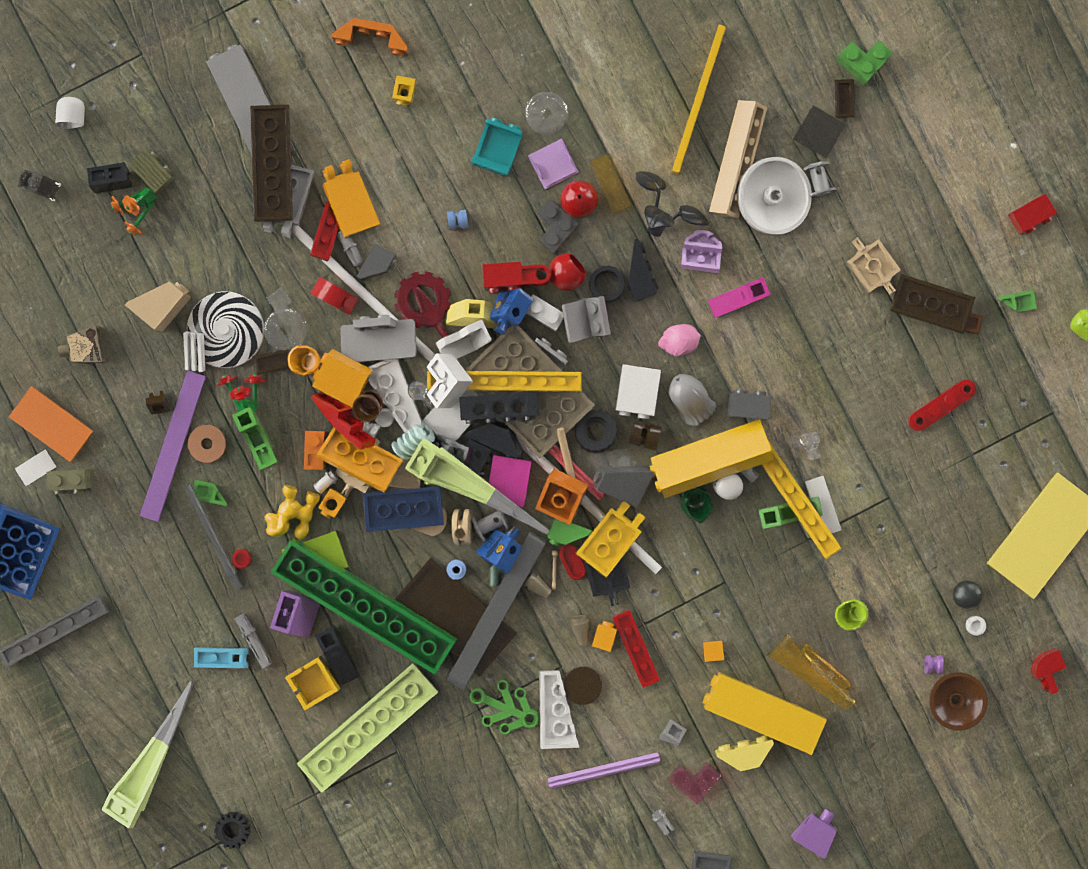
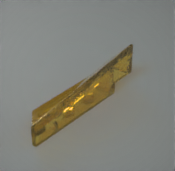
[769,634,855,710]

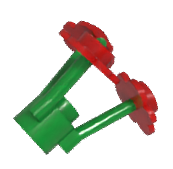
[217,374,266,414]

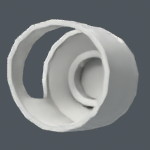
[55,97,85,129]
[713,474,743,500]

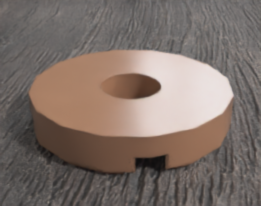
[188,425,227,463]

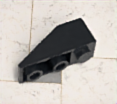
[628,239,659,302]
[315,625,360,685]

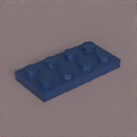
[363,486,444,532]

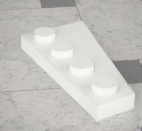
[368,359,422,433]
[539,670,579,749]

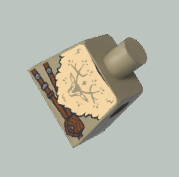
[58,325,106,363]

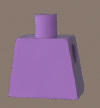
[791,809,836,859]

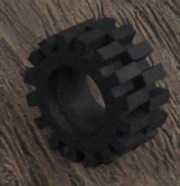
[214,811,251,849]

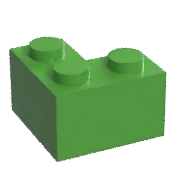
[836,40,893,86]

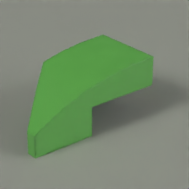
[998,290,1037,312]
[194,480,227,506]

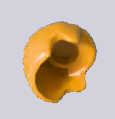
[288,346,321,376]

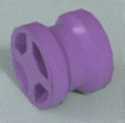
[924,655,944,675]

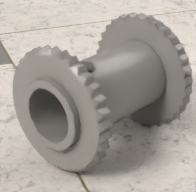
[803,161,836,197]
[472,510,509,541]

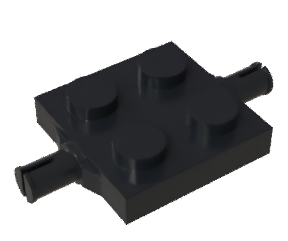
[584,557,630,606]

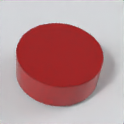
[232,549,252,569]

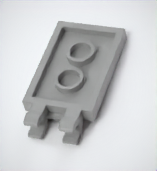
[263,165,315,238]

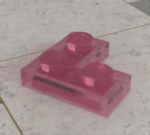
[667,762,722,804]

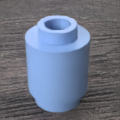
[447,559,467,579]

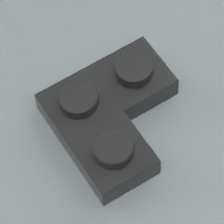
[537,199,579,254]

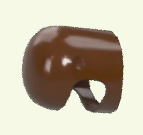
[352,390,383,422]

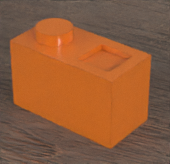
[304,431,327,470]

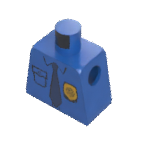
[490,288,533,334]
[476,525,522,574]

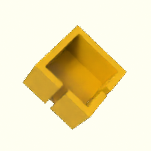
[285,655,340,710]

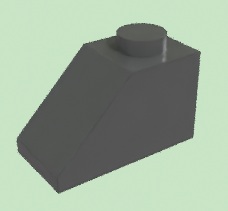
[357,243,398,280]

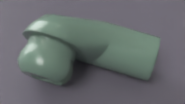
[489,565,503,586]

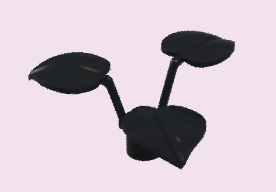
[635,171,709,237]

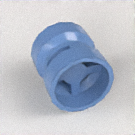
[447,210,468,231]

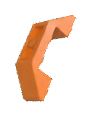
[331,18,409,57]

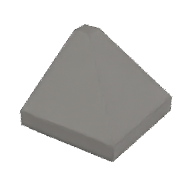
[659,719,687,746]

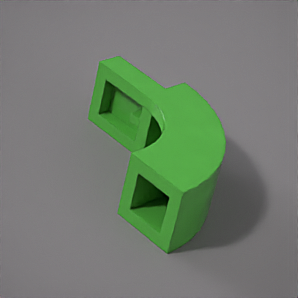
[232,407,279,471]
[759,496,823,529]

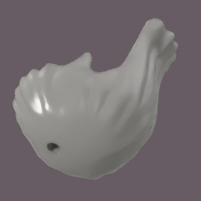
[669,374,717,426]

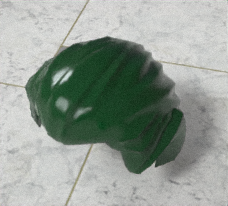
[681,487,713,524]

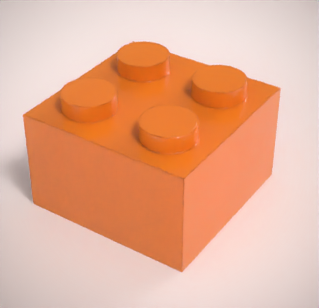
[535,468,589,525]

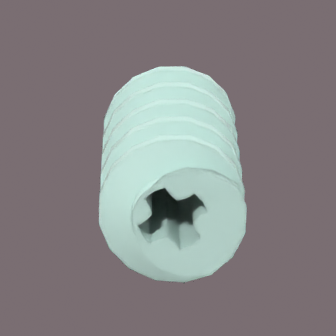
[391,422,435,461]

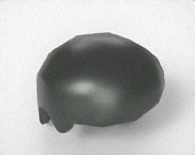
[953,580,983,610]

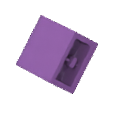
[270,590,320,638]

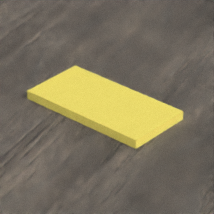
[987,473,1088,599]

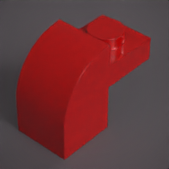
[310,277,358,315]
[1031,648,1066,694]

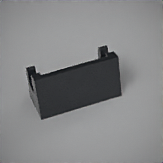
[87,162,132,193]

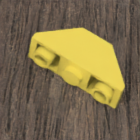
[446,299,496,328]
[715,735,774,771]

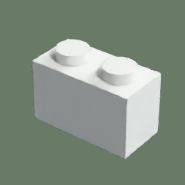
[526,294,564,332]

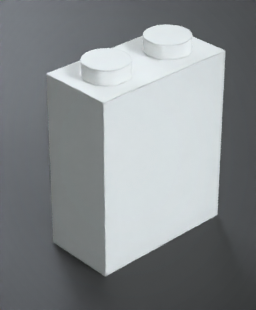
[615,364,661,419]

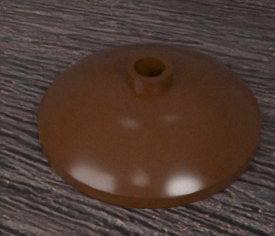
[929,672,988,731]

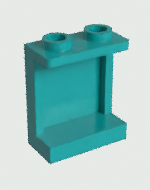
[471,118,523,177]

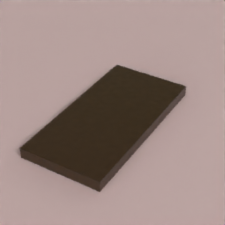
[394,558,517,677]

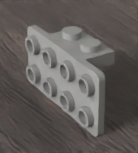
[341,315,417,362]

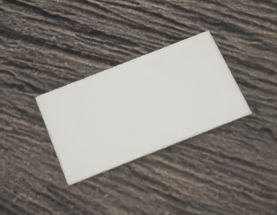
[15,449,56,486]

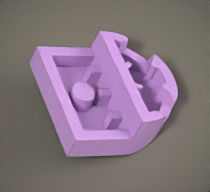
[681,230,722,273]

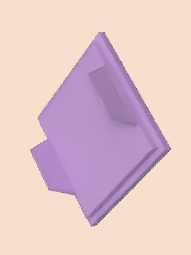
[528,139,579,190]

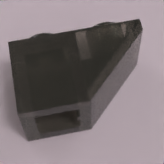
[18,169,62,201]

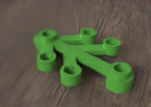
[470,680,540,735]

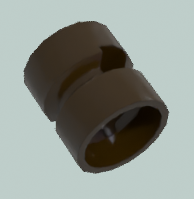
[629,420,661,450]

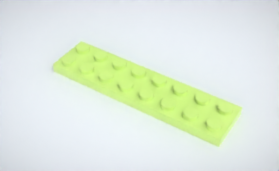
[297,663,439,793]

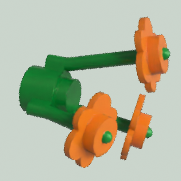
[111,187,156,236]

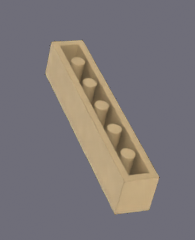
[709,100,767,219]

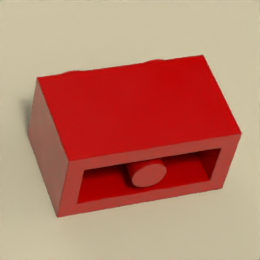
[1008,193,1057,235]

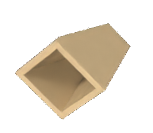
[125,282,191,332]

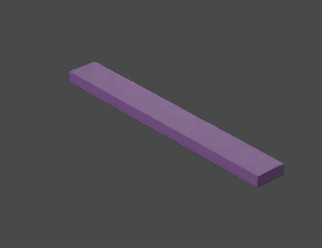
[140,370,207,522]

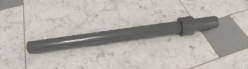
[184,485,243,590]

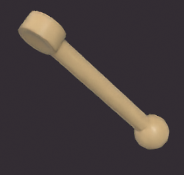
[551,550,559,590]

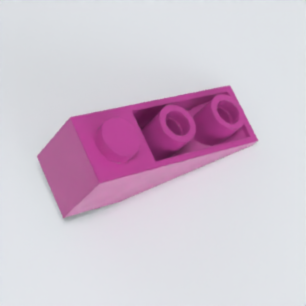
[708,277,770,318]

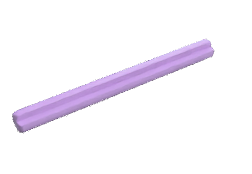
[548,753,660,789]

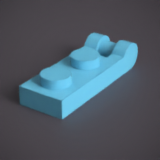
[194,647,249,668]

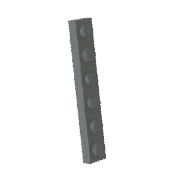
[0,595,109,667]

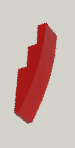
[311,392,376,450]

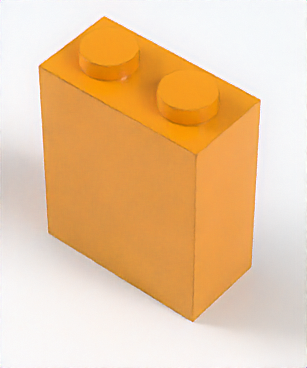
[312,349,373,407]

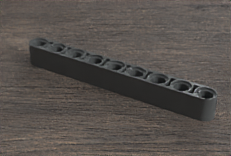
[446,531,547,690]

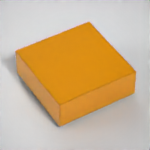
[703,640,724,662]

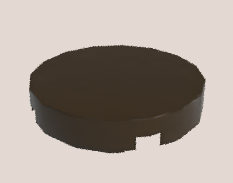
[564,666,602,705]

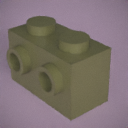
[46,469,91,494]

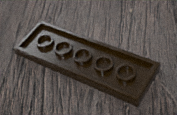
[250,105,293,222]

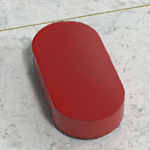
[559,543,586,580]

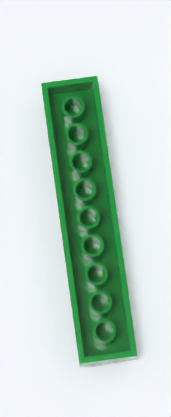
[271,538,457,674]

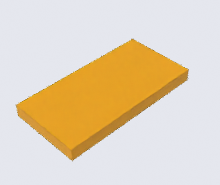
[316,427,403,493]

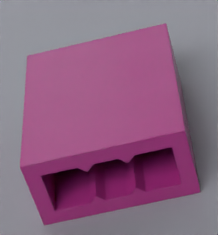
[489,455,532,507]

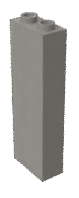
[206,45,293,155]

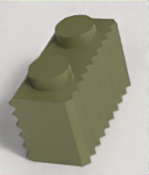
[129,149,175,195]

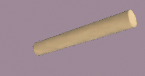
[556,428,576,478]

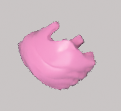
[658,324,701,357]

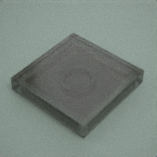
[793,105,846,158]

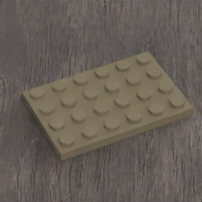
[465,325,595,459]

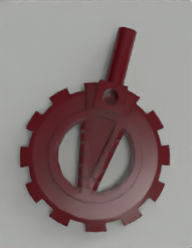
[394,271,451,338]

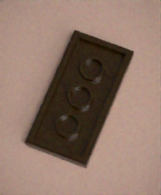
[889,274,976,334]

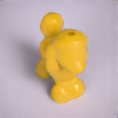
[264,484,320,539]

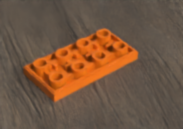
[9,386,94,462]

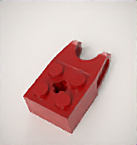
[482,261,551,294]

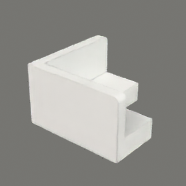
[436,320,491,359]
[427,353,473,408]

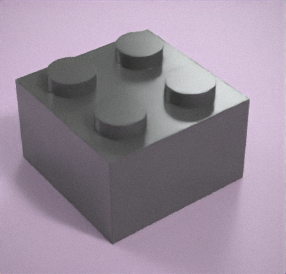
[727,389,771,420]

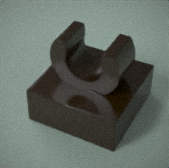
[146,391,170,415]

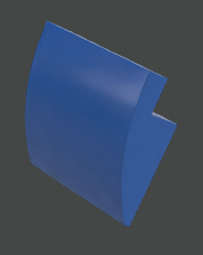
[0,503,60,600]

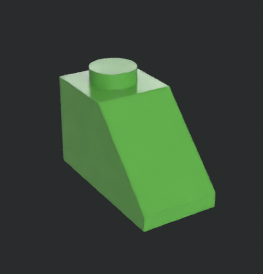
[547,519,591,547]

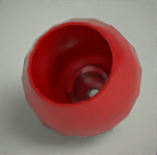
[560,180,598,218]
[549,253,586,291]

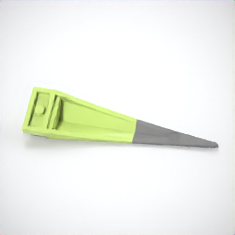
[405,438,549,534]
[102,681,194,828]

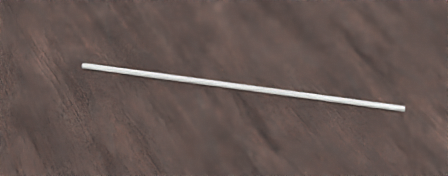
[292,225,662,574]

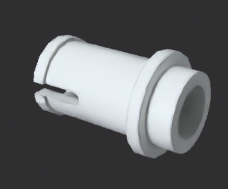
[313,470,338,494]

